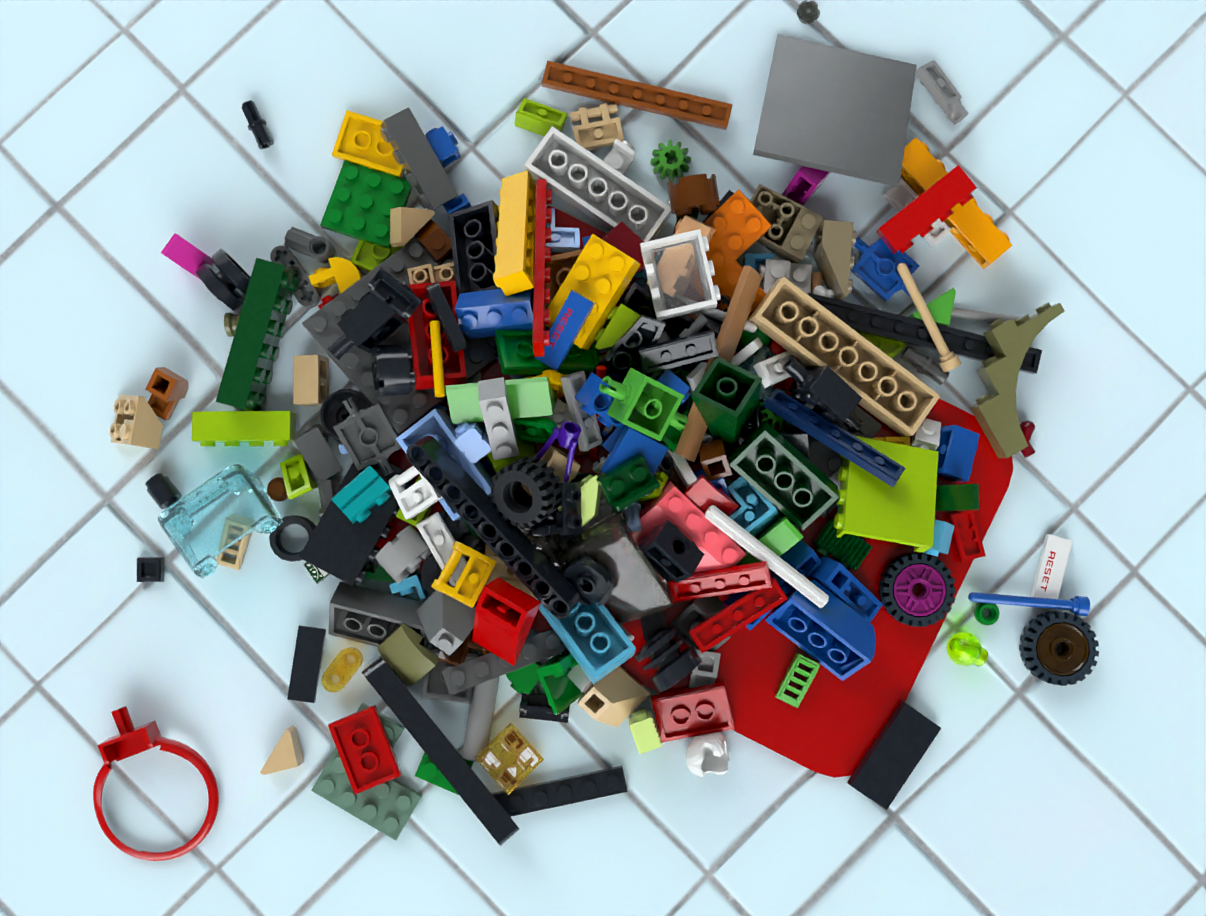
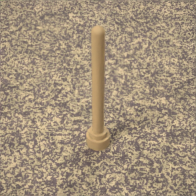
[897,263,962,372]

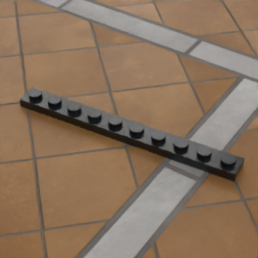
[807,293,1042,374]

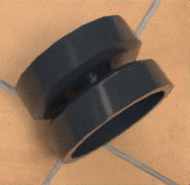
[195,248,251,311]

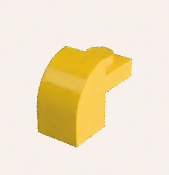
[308,257,363,294]

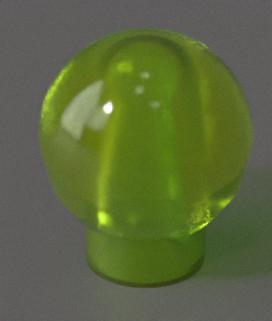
[946,632,988,667]

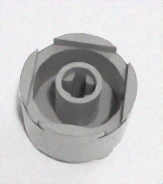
[375,525,432,584]

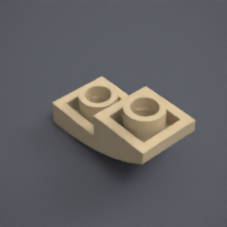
[407,262,456,286]

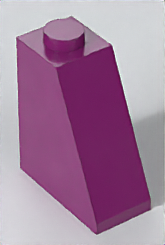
[782,166,831,206]

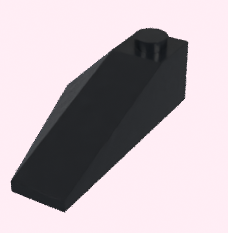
[586,314,666,384]

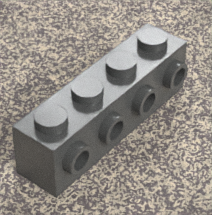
[380,107,458,210]

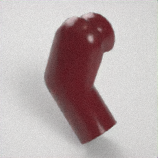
[1020,420,1035,458]

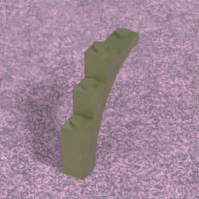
[970,302,1065,458]

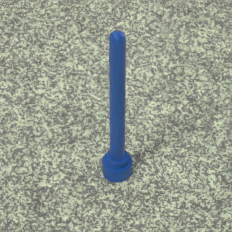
[968,592,1090,616]

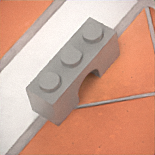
[478,377,519,460]

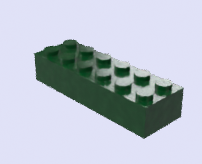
[215,258,299,411]

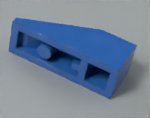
[810,555,883,622]

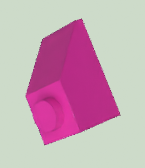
[161,233,213,280]

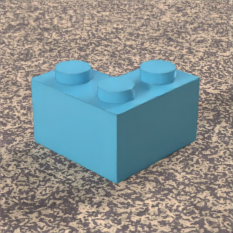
[727,476,781,547]

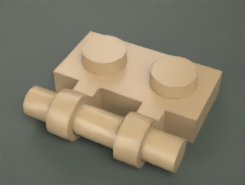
[570,103,624,150]

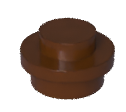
[267,477,288,502]

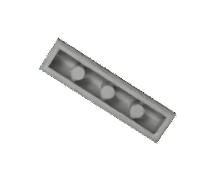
[462,677,499,761]

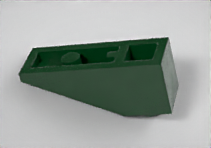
[935,484,979,511]

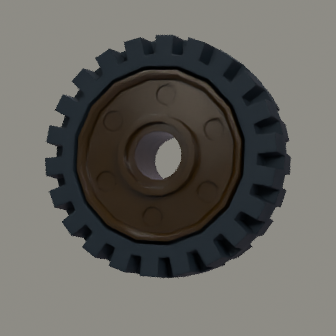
[1019,611,1099,686]

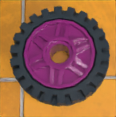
[878,553,956,627]

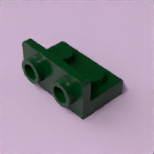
[596,453,660,511]

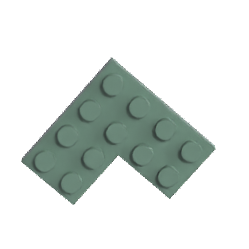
[311,703,422,841]

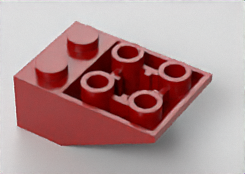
[472,577,541,666]

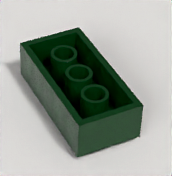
[729,421,839,530]

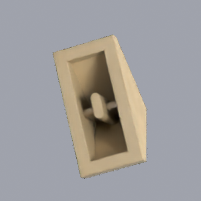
[390,207,435,247]
[260,725,304,775]

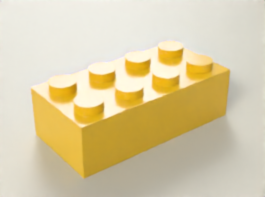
[546,234,641,350]

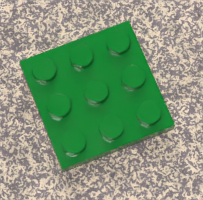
[320,160,413,249]

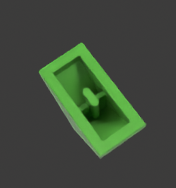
[909,288,956,327]

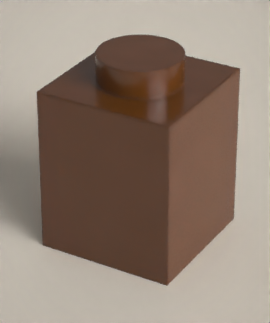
[699,438,732,481]

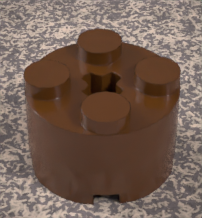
[667,174,720,219]

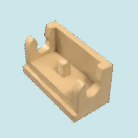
[293,355,329,406]

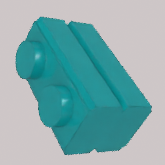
[331,465,391,524]

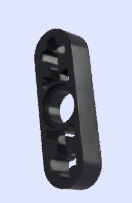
[425,282,467,353]

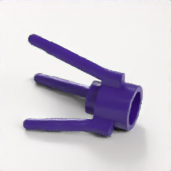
[535,421,581,483]

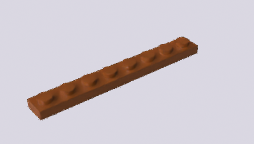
[542,61,733,130]

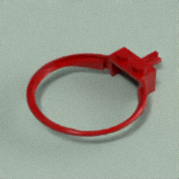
[93,706,219,861]

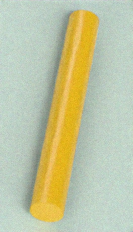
[430,321,445,397]

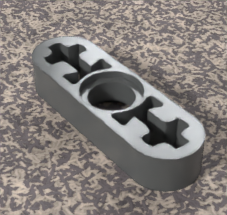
[270,246,321,308]

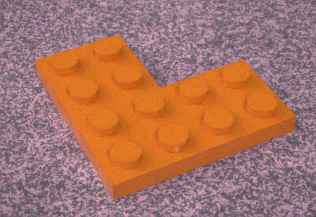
[690,189,772,314]

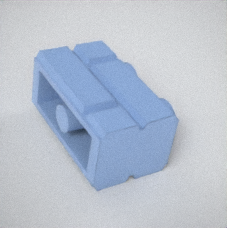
[454,421,491,463]

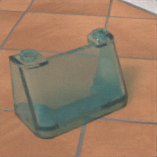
[158,464,284,579]

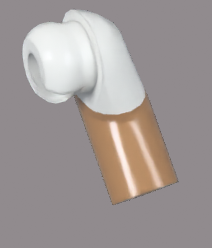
[811,272,834,299]

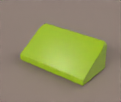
[514,98,568,137]

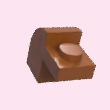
[145,367,189,421]

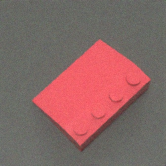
[618,481,746,601]

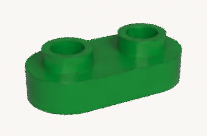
[514,416,557,444]

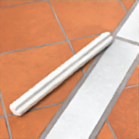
[704,505,829,608]

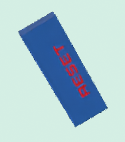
[535,290,595,371]

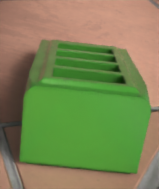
[775,652,821,708]

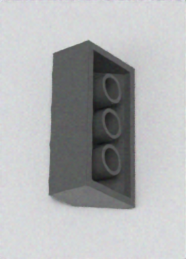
[329,581,428,648]

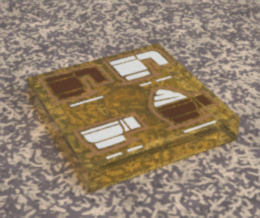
[474,723,544,795]

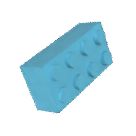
[535,582,636,684]

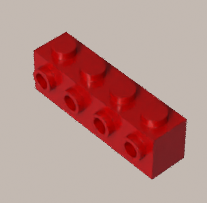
[876,165,977,254]

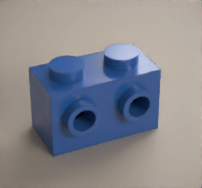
[936,425,980,482]

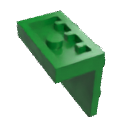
[536,650,581,715]

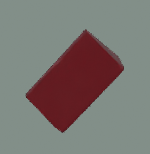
[603,221,657,273]

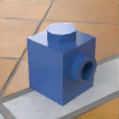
[425,126,461,168]

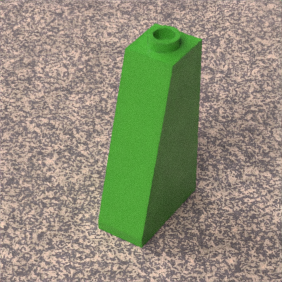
[735,513,803,566]

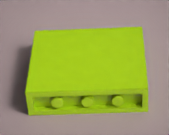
[834,435,938,553]

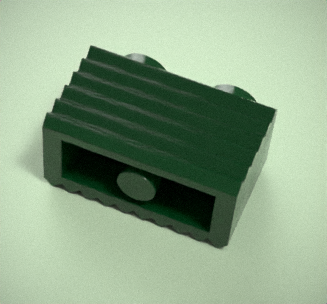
[812,518,873,571]

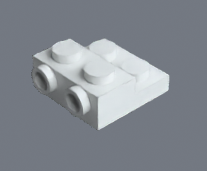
[758,259,812,294]

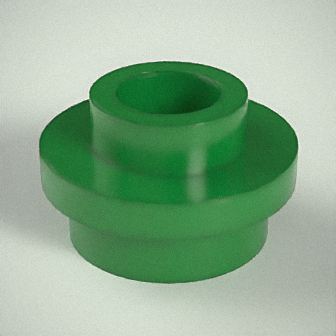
[974,603,1000,625]

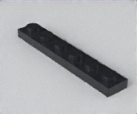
[491,766,627,817]

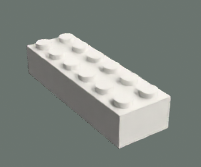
[524,126,671,242]

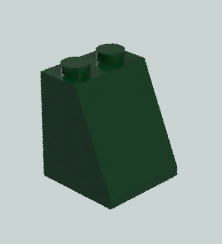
[691,356,762,446]

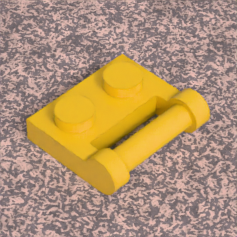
[431,541,496,608]

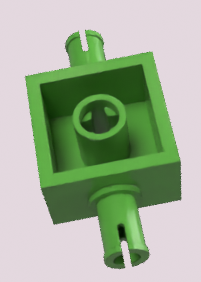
[599,368,688,441]

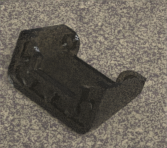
[566,511,674,625]

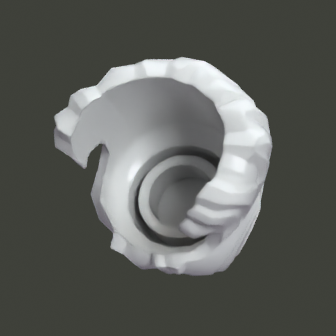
[686,733,730,777]

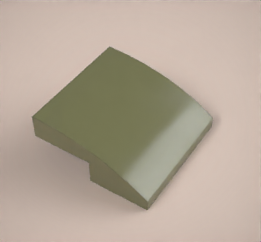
[377,623,439,686]

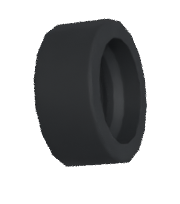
[269,515,316,562]

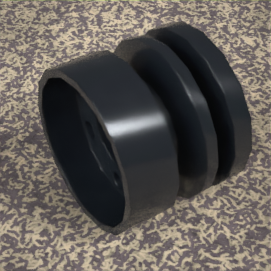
[320,389,372,444]
[634,625,702,692]

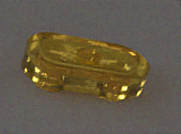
[321,647,363,693]

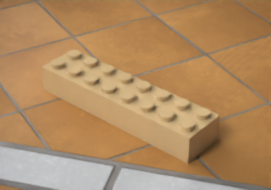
[747,276,940,437]

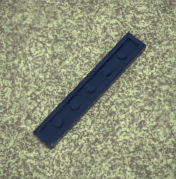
[763,388,906,487]

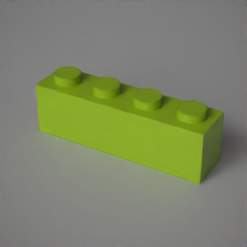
[192,411,296,447]

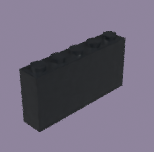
[299,463,415,587]

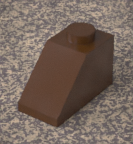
[414,219,453,263]

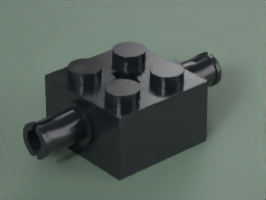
[327,281,414,360]
[782,357,863,433]

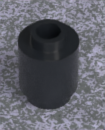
[145,473,182,510]

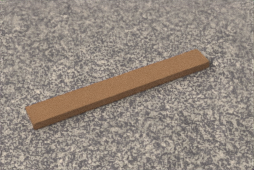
[675,266,762,462]

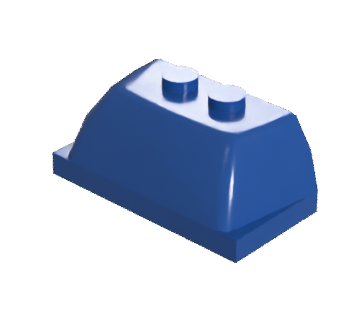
[765,580,876,681]

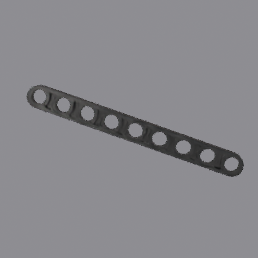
[406,435,580,618]
[361,656,519,846]

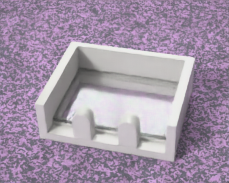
[640,229,721,321]

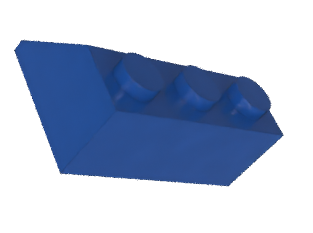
[455,288,534,339]

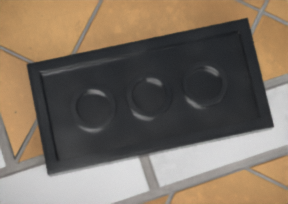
[847,701,941,810]

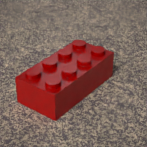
[407,281,467,390]

